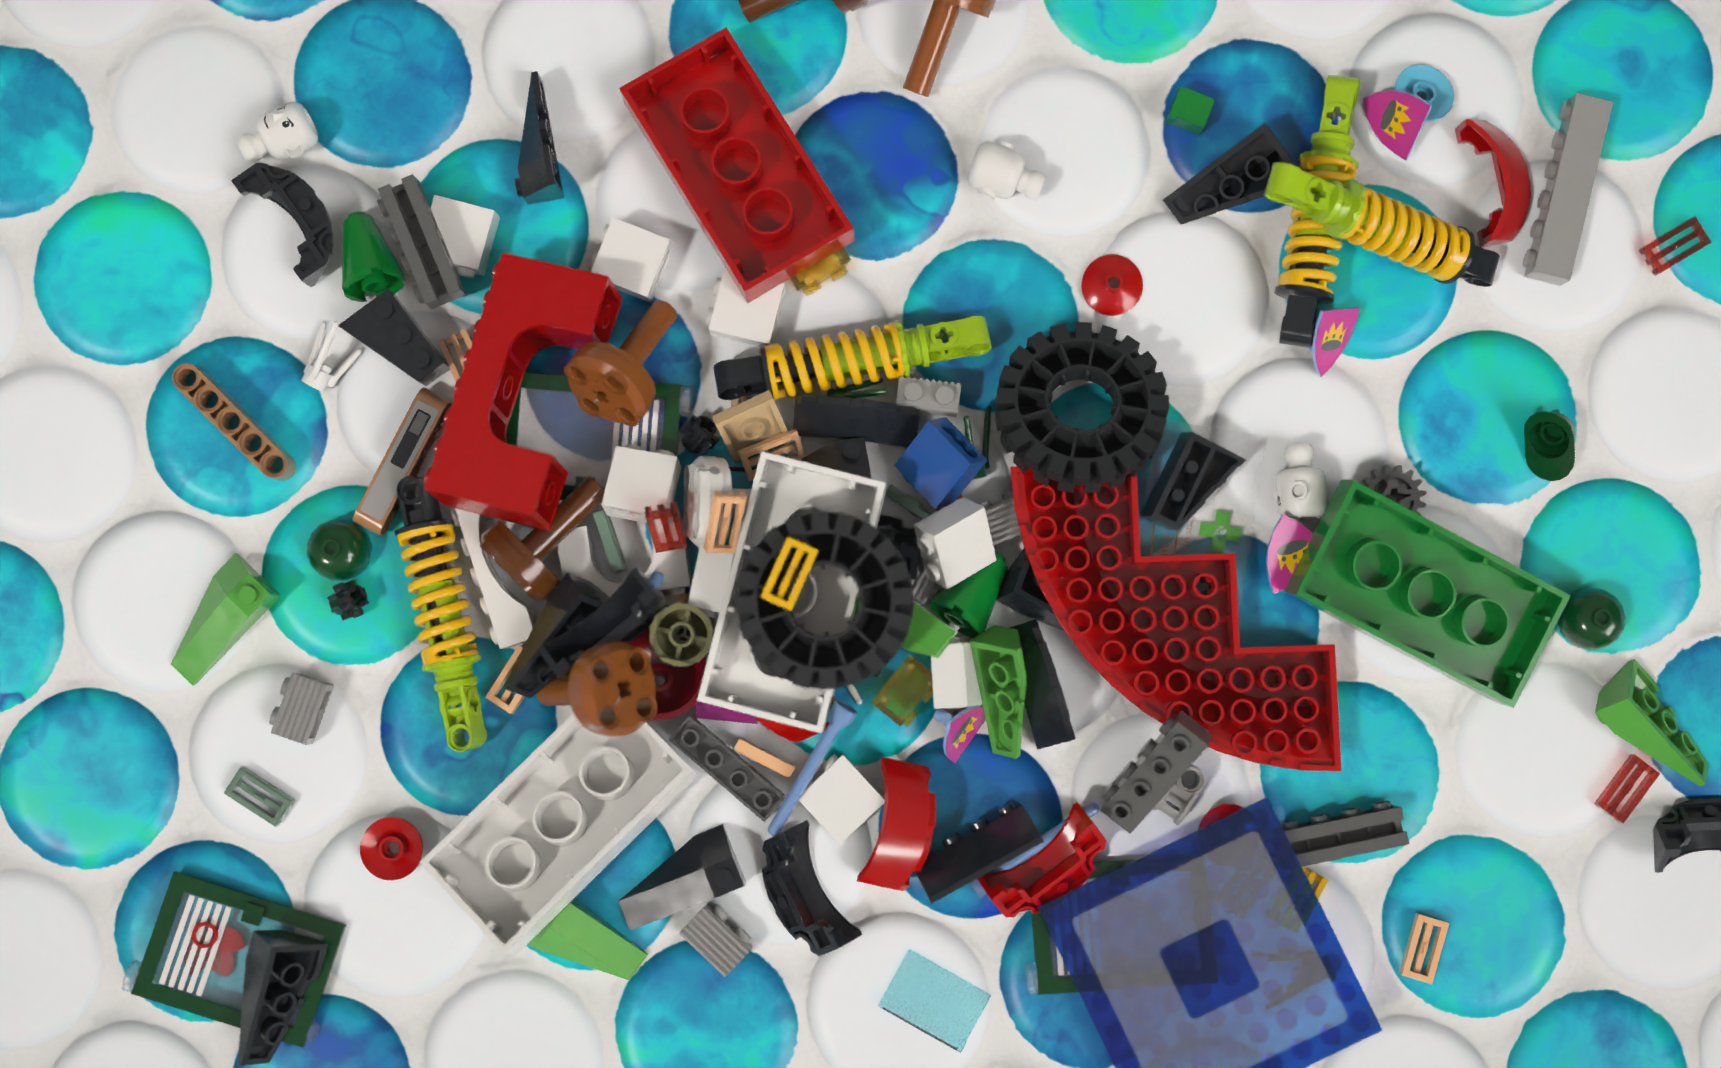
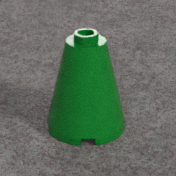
[342,212,405,302]
[929,550,1008,638]

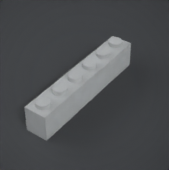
[1523,93,1613,286]

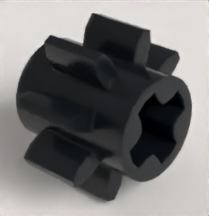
[679,415,719,454]
[327,580,369,621]

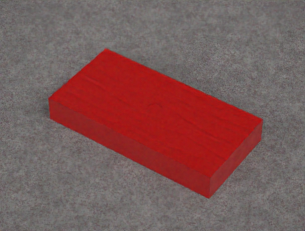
[619,27,855,303]

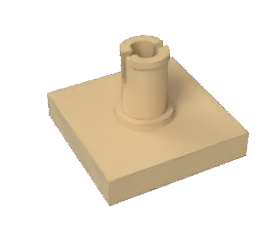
[712,390,788,462]

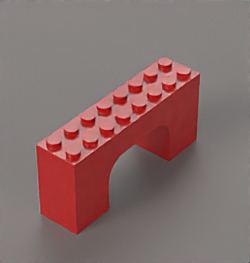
[424,252,623,532]

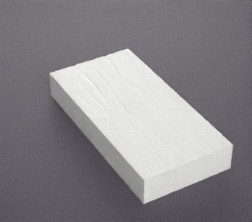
[697,451,888,733]
[420,713,698,958]

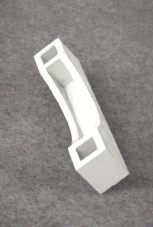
[451,508,536,649]

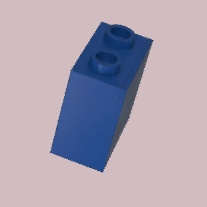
[894,417,988,509]

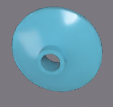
[1394,65,1454,121]

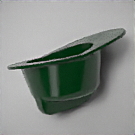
[1524,409,1576,481]

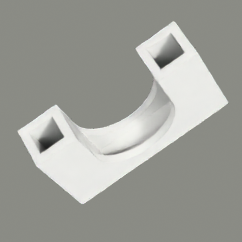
[557,511,692,597]

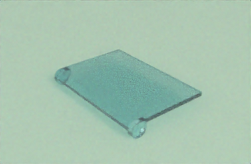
[878,949,991,1053]

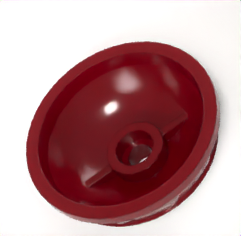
[630,628,706,720]

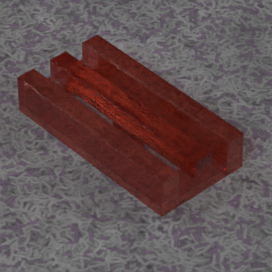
[1639,217,1712,276]
[645,502,687,553]
[1594,754,1660,824]

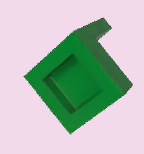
[1165,86,1214,135]

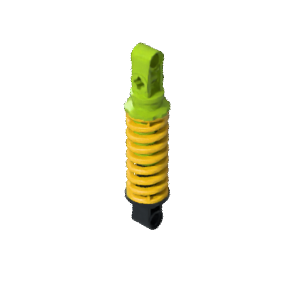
[1274,75,1360,348]
[1264,162,1500,287]
[713,316,992,401]
[394,476,487,752]

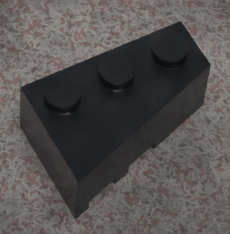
[339,289,450,386]
[1141,432,1246,531]

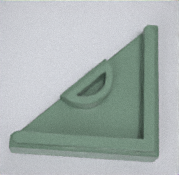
[885,485,936,521]

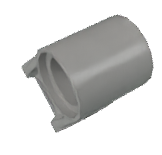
[1153,764,1205,825]

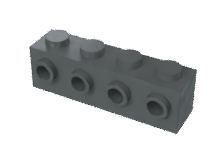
[1100,710,1212,834]

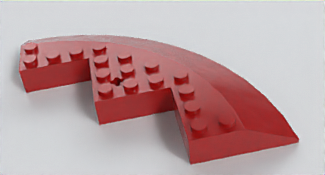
[1010,466,1342,772]

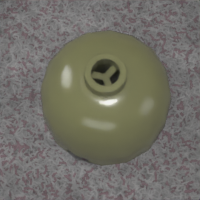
[650,603,714,667]

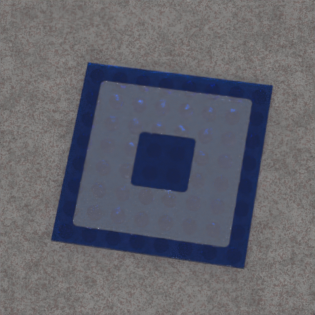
[1038,797,1383,1068]

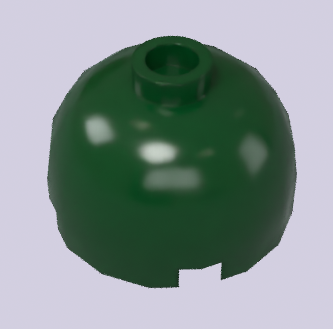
[307,519,372,581]
[1558,587,1626,650]

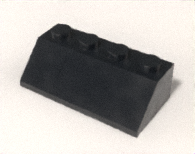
[915,802,1044,904]

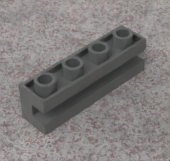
[377,174,466,309]
[669,715,787,822]
[1271,801,1409,870]

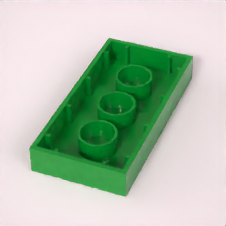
[1284,479,1571,708]

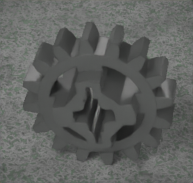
[1361,465,1427,515]

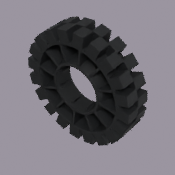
[995,322,1169,493]
[735,511,914,690]

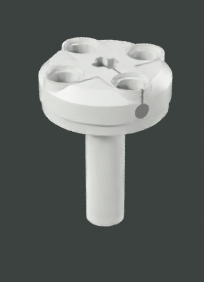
[682,456,752,548]

